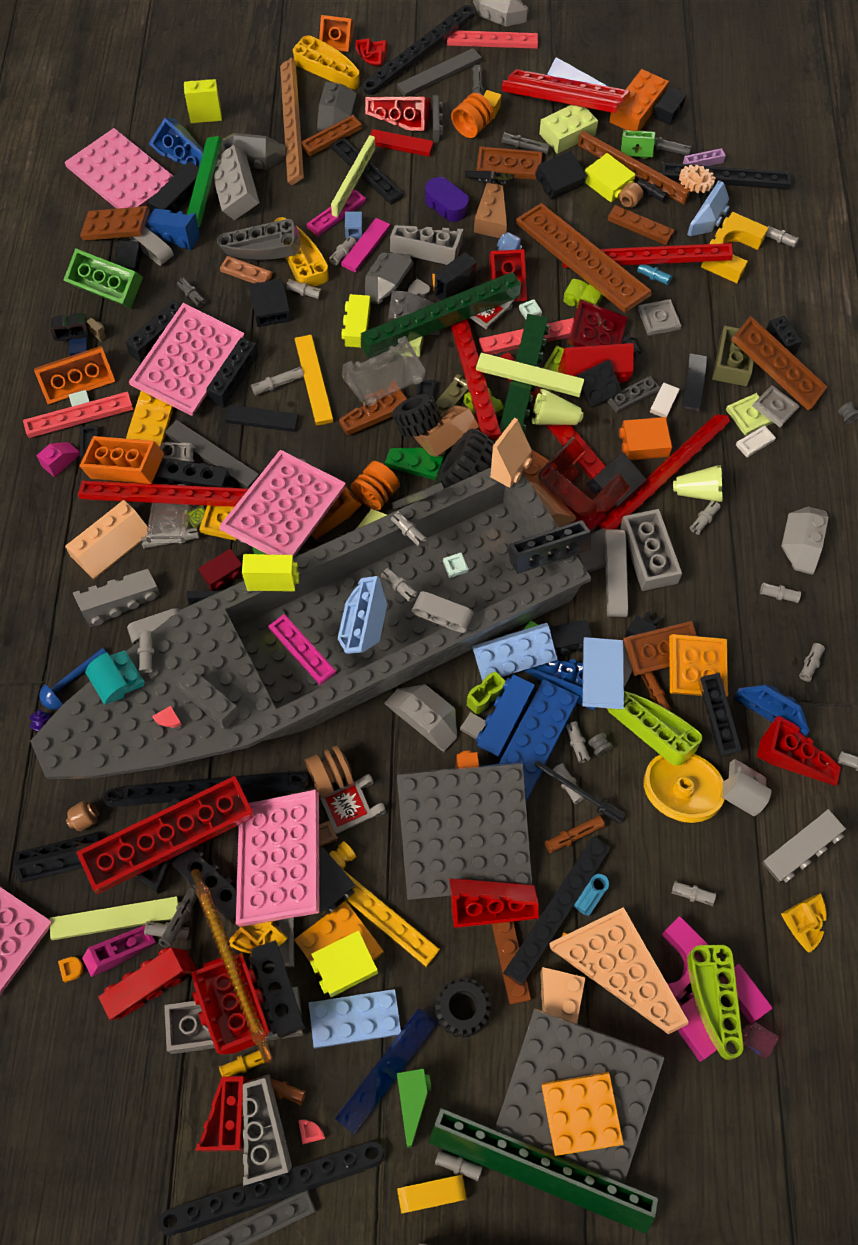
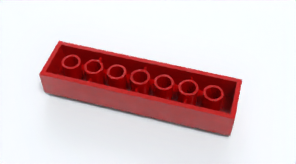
[76,776,254,895]

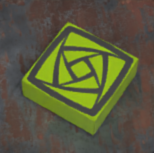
[185,505,205,528]

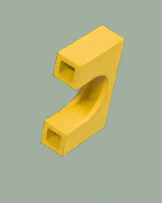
[701,212,768,283]

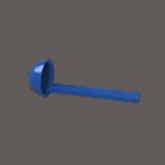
[40,648,106,710]

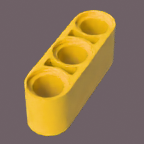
[397,1175,467,1214]

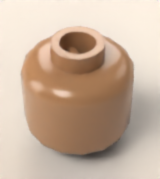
[619,182,643,208]
[66,801,99,832]

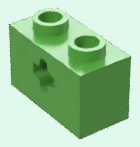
[621,130,655,159]

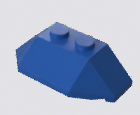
[733,684,809,736]

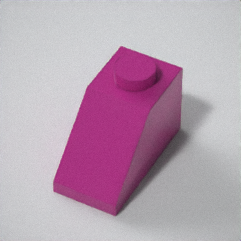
[36,442,80,477]

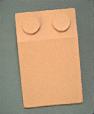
[490,418,532,488]

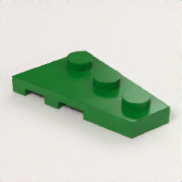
[385,448,447,481]

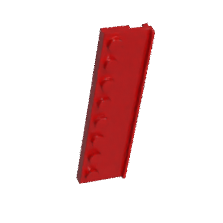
[502,69,630,113]

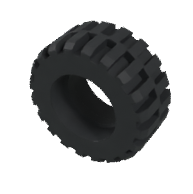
[435,429,496,489]

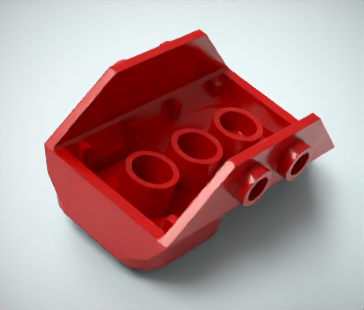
[192,953,269,1055]

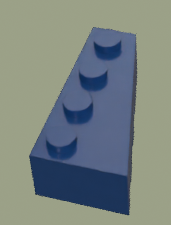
[476,674,536,758]

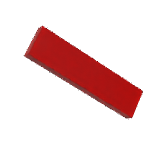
[370,129,433,157]

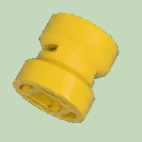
[329,841,356,869]

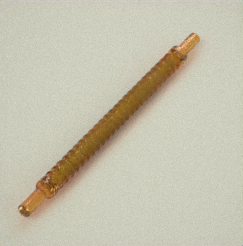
[191,869,273,1063]

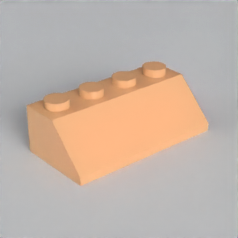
[65,500,152,580]

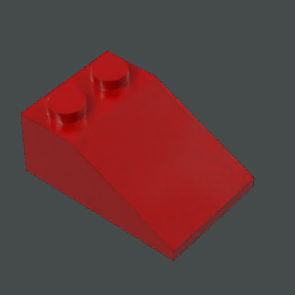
[489,249,527,302]

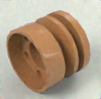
[304,745,353,798]

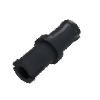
[637,178,669,203]

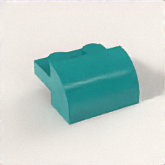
[85,650,145,705]

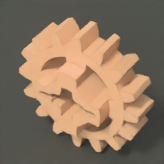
[679,164,715,193]

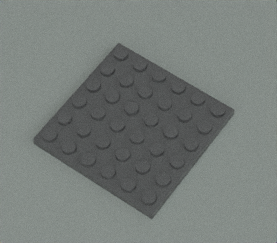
[397,762,532,900]
[494,1008,664,1184]

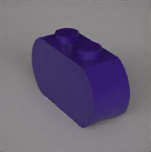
[425,177,469,222]

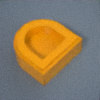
[58,957,84,983]

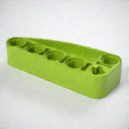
[607,691,702,766]
[687,945,743,1060]

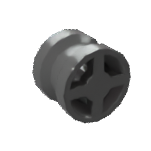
[838,402,858,424]
[588,732,613,757]

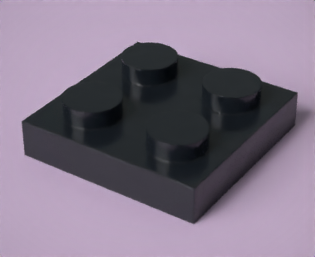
[576,359,622,407]

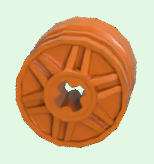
[451,93,494,138]
[351,461,400,510]

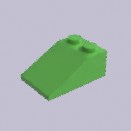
[397,1069,431,1148]

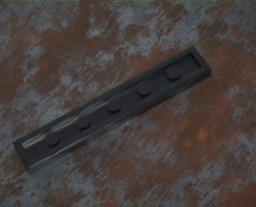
[331,137,404,205]

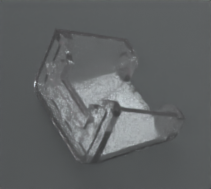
[342,336,426,406]

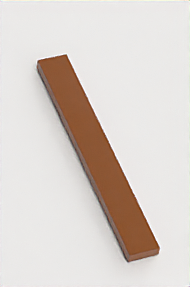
[578,131,690,205]

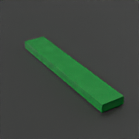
[187,136,223,228]

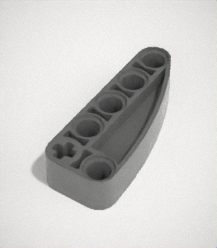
[217,219,300,260]

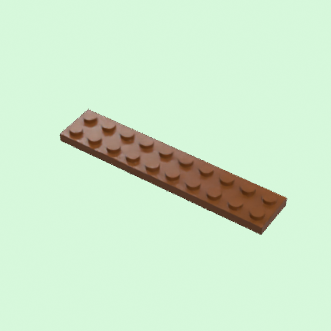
[516,203,651,313]

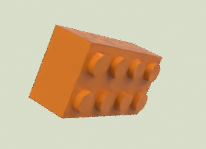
[609,69,669,131]
[80,436,164,484]

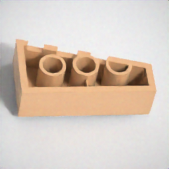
[540,967,585,1024]

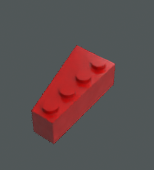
[449,878,539,928]
[98,947,198,1020]

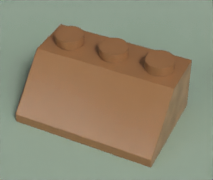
[413,405,479,457]
[529,481,576,527]

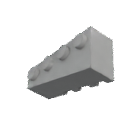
[390,225,463,265]
[73,569,160,627]
[762,809,846,883]

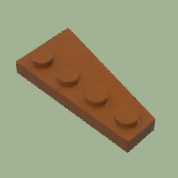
[339,382,406,436]

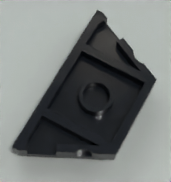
[465,170,515,184]

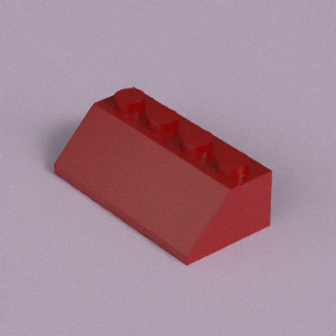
[558,343,634,383]

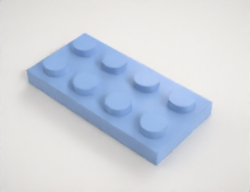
[472,623,557,682]
[309,989,401,1049]

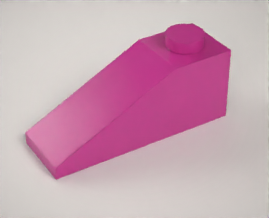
[82,925,156,977]

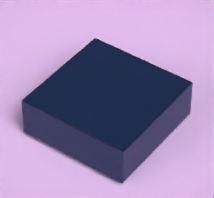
[69,338,88,356]

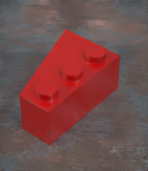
[195,1076,251,1152]

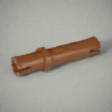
[641,671,672,712]
[545,815,605,853]

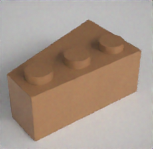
[474,182,507,238]

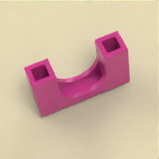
[662,916,708,1001]
[677,964,772,1062]

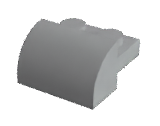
[722,759,771,816]

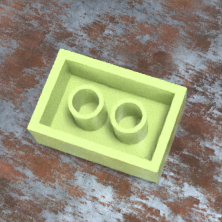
[539,105,598,154]

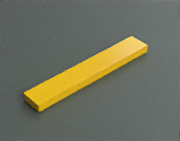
[295,335,333,426]
[342,869,440,967]

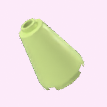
[532,389,583,425]
[673,465,722,502]

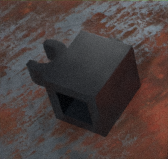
[624,611,660,638]

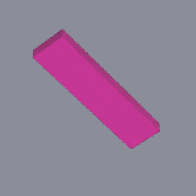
[307,189,366,237]
[341,218,390,273]
[269,614,336,686]

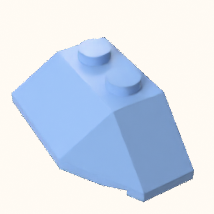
[687,180,729,236]
[338,576,387,654]

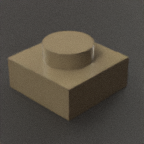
[86,318,106,342]

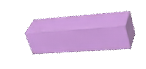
[683,148,726,166]

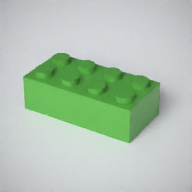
[64,248,143,309]

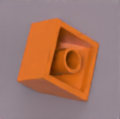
[319,15,354,52]

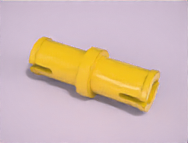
[218,1049,266,1077]

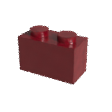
[198,549,242,591]

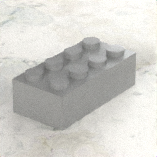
[213,145,260,221]
[620,509,682,591]

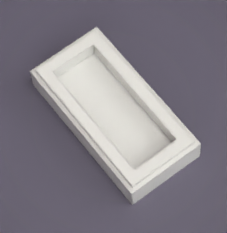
[650,383,679,418]
[736,425,776,458]

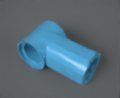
[573,874,609,917]

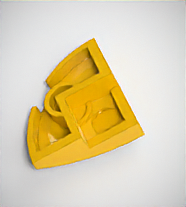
[781,894,826,952]
[227,921,288,953]

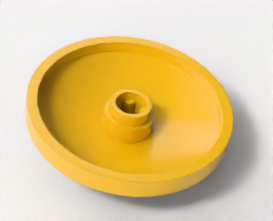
[643,754,725,823]

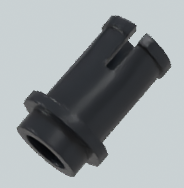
[622,335,641,358]

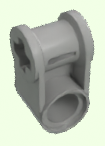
[160,442,196,463]

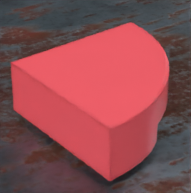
[152,706,182,728]
[298,1120,325,1144]

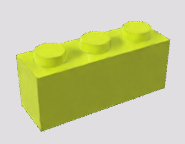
[342,294,371,348]

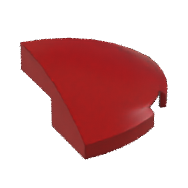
[356,38,388,66]

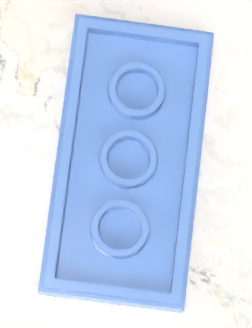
[582,637,624,709]

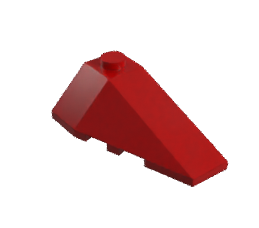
[365,97,431,131]
[757,716,841,786]

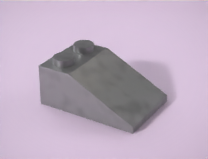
[388,290,440,335]

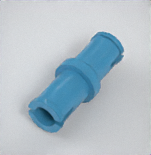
[637,264,672,285]

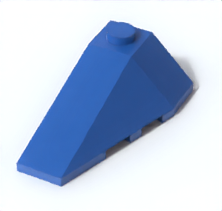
[149,117,204,167]
[525,659,596,710]

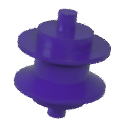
[29,710,50,732]

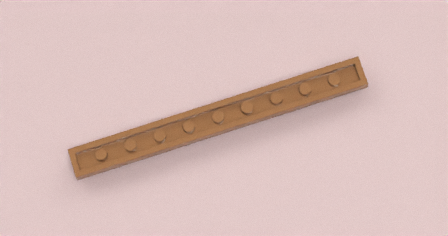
[280,58,304,185]

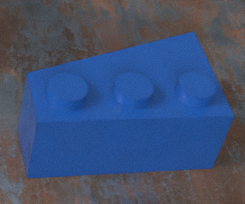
[145,208,200,250]

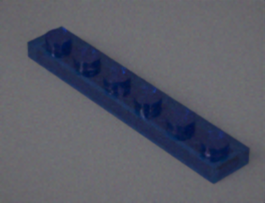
[335,1008,437,1135]

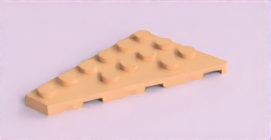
[549,907,688,1034]

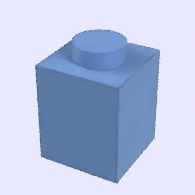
[345,211,362,239]

